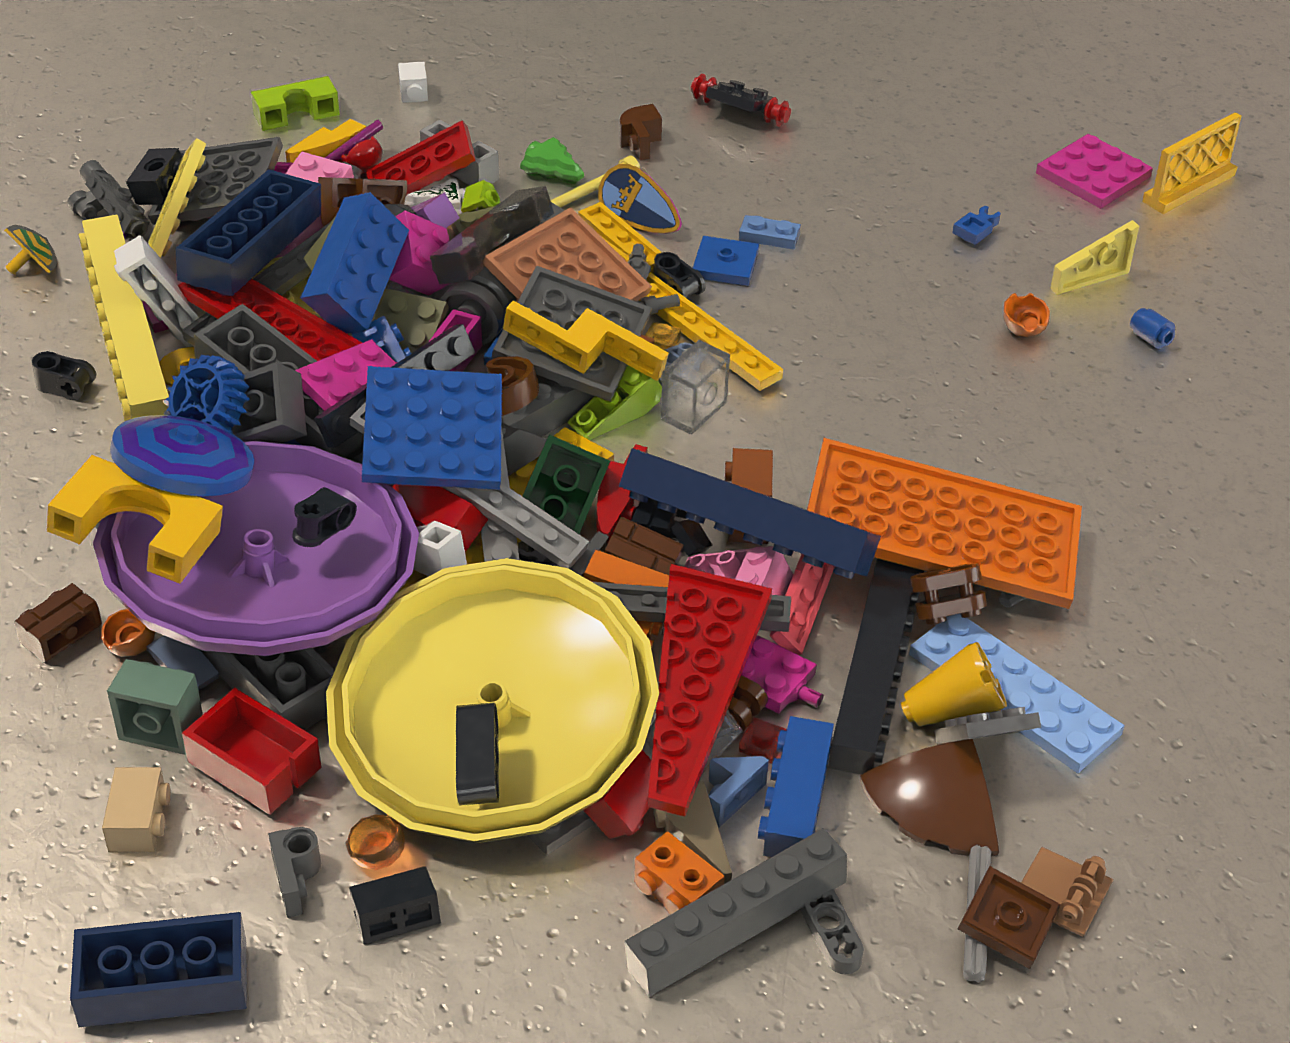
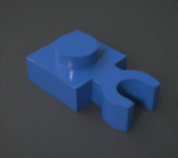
[952,206,1001,245]

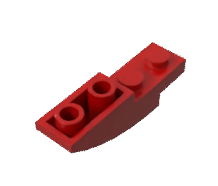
[597,444,648,542]

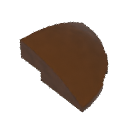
[318,177,407,227]
[860,739,999,856]

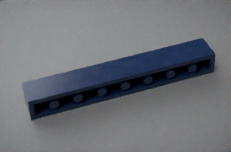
[619,448,881,579]

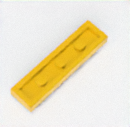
[578,202,662,274]

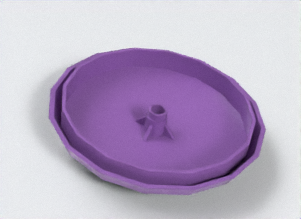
[93,441,419,656]

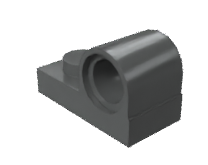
[268,827,321,918]

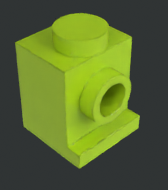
[461,180,500,213]

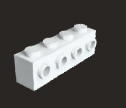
[114,235,206,347]

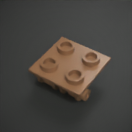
[1021,847,1114,937]

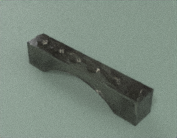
[430,186,554,285]

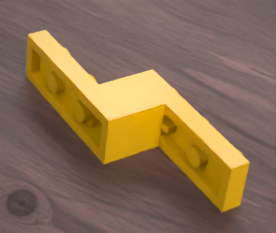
[503,300,669,381]

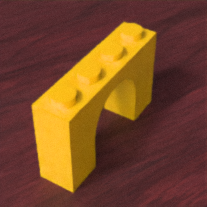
[47,455,223,584]

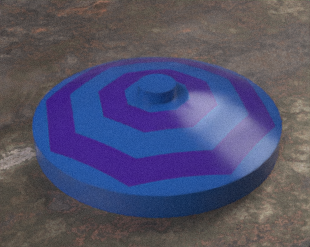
[110,415,254,496]

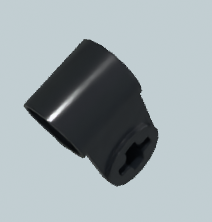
[653,252,706,298]
[32,351,97,400]
[292,487,357,547]

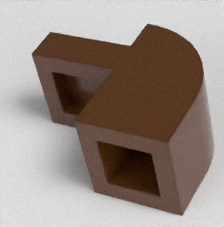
[620,104,662,161]

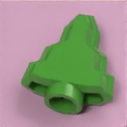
[520,137,584,184]

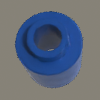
[1130,308,1175,349]

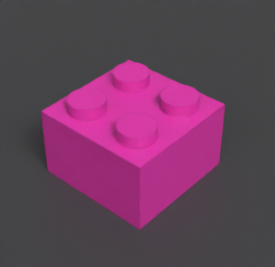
[389,210,455,296]

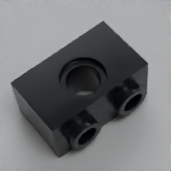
[126,148,183,205]

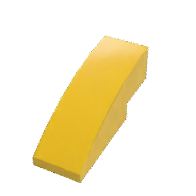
[285,119,366,163]

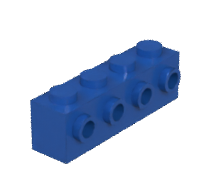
[758,716,834,857]

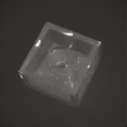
[660,340,730,435]

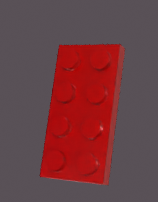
[366,120,476,196]

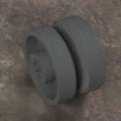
[440,266,517,345]

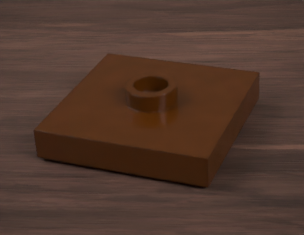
[957,866,1061,969]

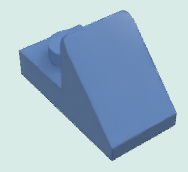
[708,756,769,828]

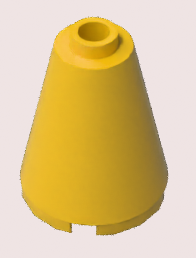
[901,642,1007,726]

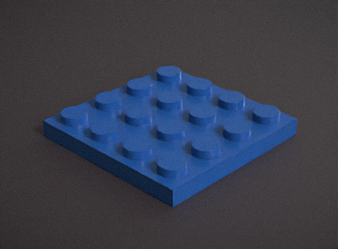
[362,366,502,490]

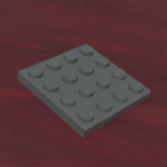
[148,137,283,225]
[492,266,652,402]

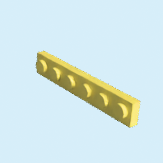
[148,138,206,258]

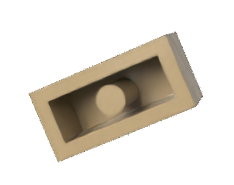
[102,767,171,852]

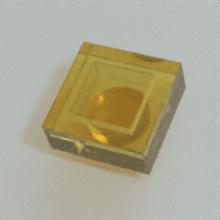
[645,322,681,351]

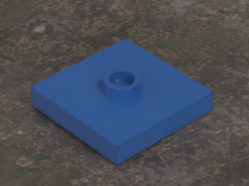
[693,236,759,286]

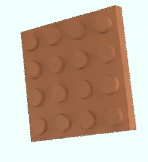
[483,207,652,302]

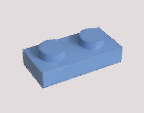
[739,215,801,250]

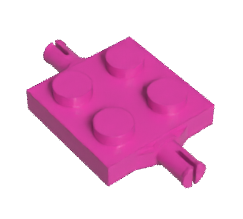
[741,635,824,714]

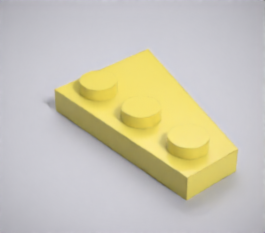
[1050,220,1139,295]

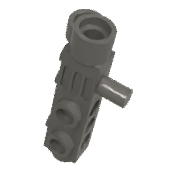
[68,160,150,238]

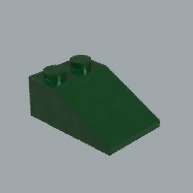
[522,434,610,534]

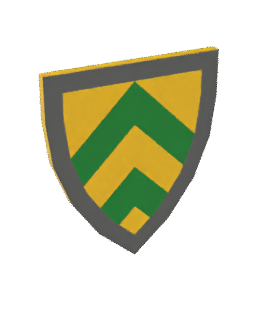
[4,225,57,274]

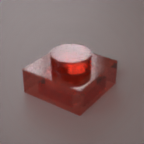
[739,717,787,764]

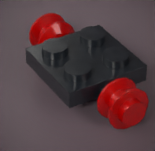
[691,74,791,127]

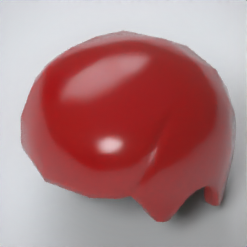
[341,136,383,174]

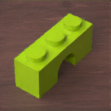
[251,76,340,131]

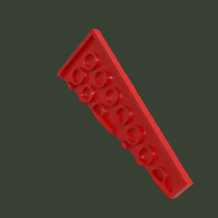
[648,564,772,817]

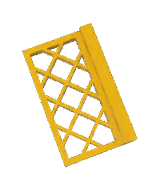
[1142,112,1242,214]

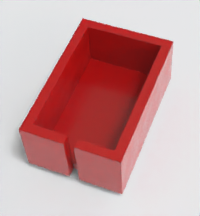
[182,688,322,815]

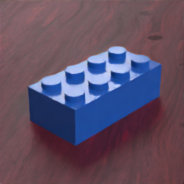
[300,192,409,333]

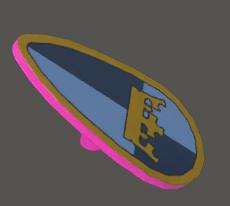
[598,164,682,234]

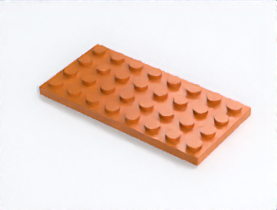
[807,438,1082,609]

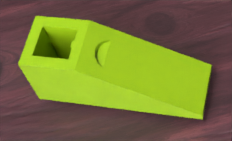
[567,365,667,440]

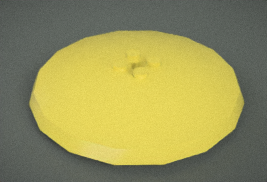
[326,558,659,843]

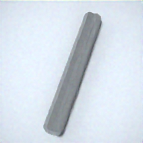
[963,845,991,982]

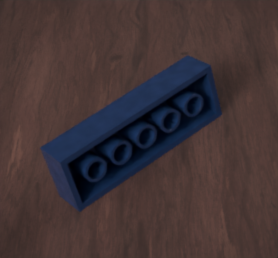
[175,169,321,296]

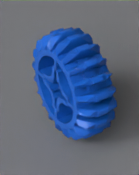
[163,355,250,434]

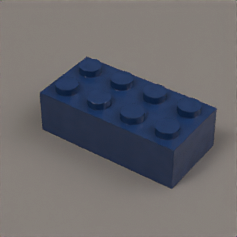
[70,912,247,1028]

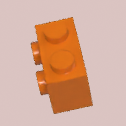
[634,831,725,915]

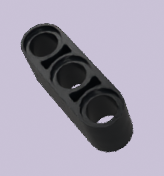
[456,702,499,806]

